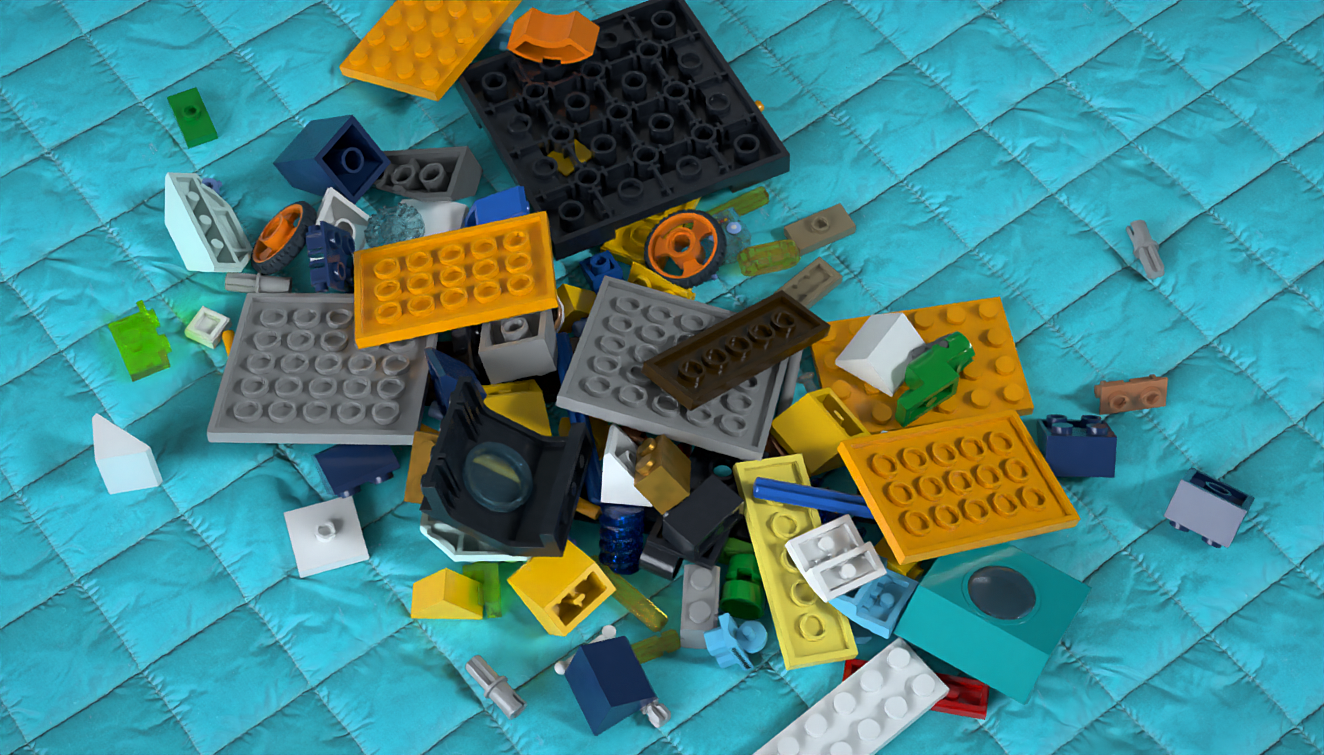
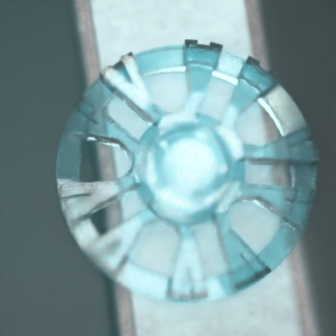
[364,203,425,248]

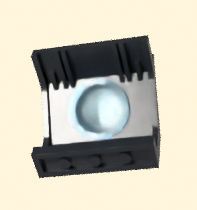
[419,376,594,557]

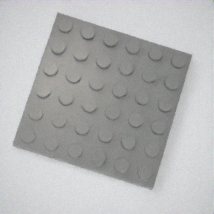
[556,275,789,462]
[206,293,439,445]

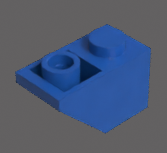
[464,186,530,228]

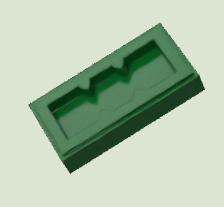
[167,87,218,149]

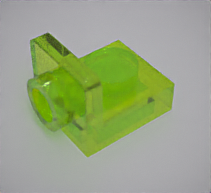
[462,561,502,618]

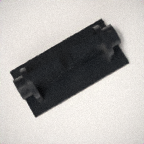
[451,323,490,384]

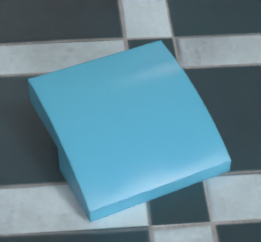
[828,555,919,639]

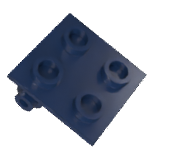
[305,221,355,294]

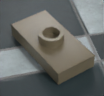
[784,203,856,257]
[773,256,843,309]

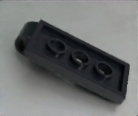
[639,446,769,581]

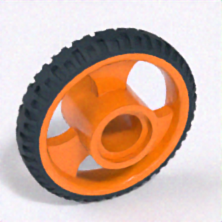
[251,201,317,275]
[644,209,727,289]

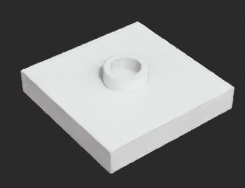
[284,496,369,578]

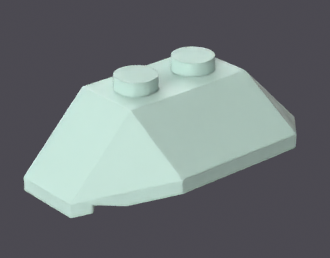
[165,172,253,272]
[420,505,531,563]

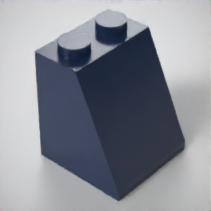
[273,115,391,205]

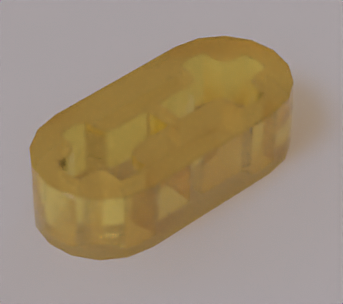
[737,239,801,276]

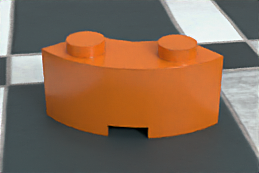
[507,7,600,64]

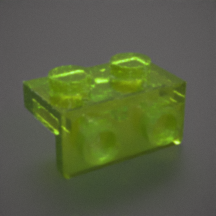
[107,300,172,382]

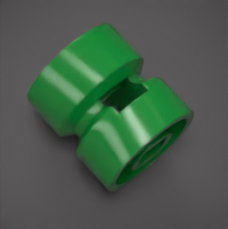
[719,553,767,620]

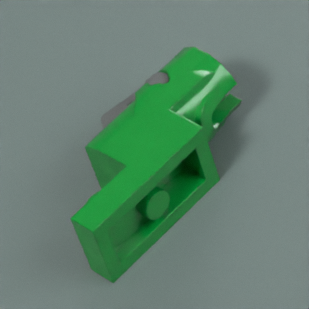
[895,331,975,428]

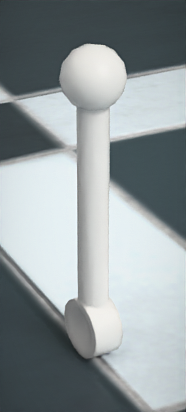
[554,625,616,675]

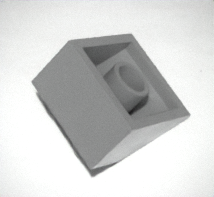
[478,309,558,384]

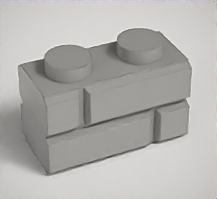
[680,564,720,649]

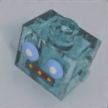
[701,207,752,267]

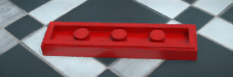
[842,659,990,720]

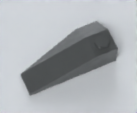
[370,146,483,202]

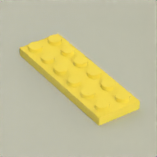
[732,453,858,671]

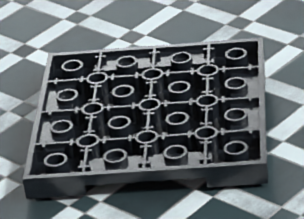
[455,0,790,261]

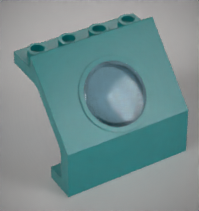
[893,542,1092,705]

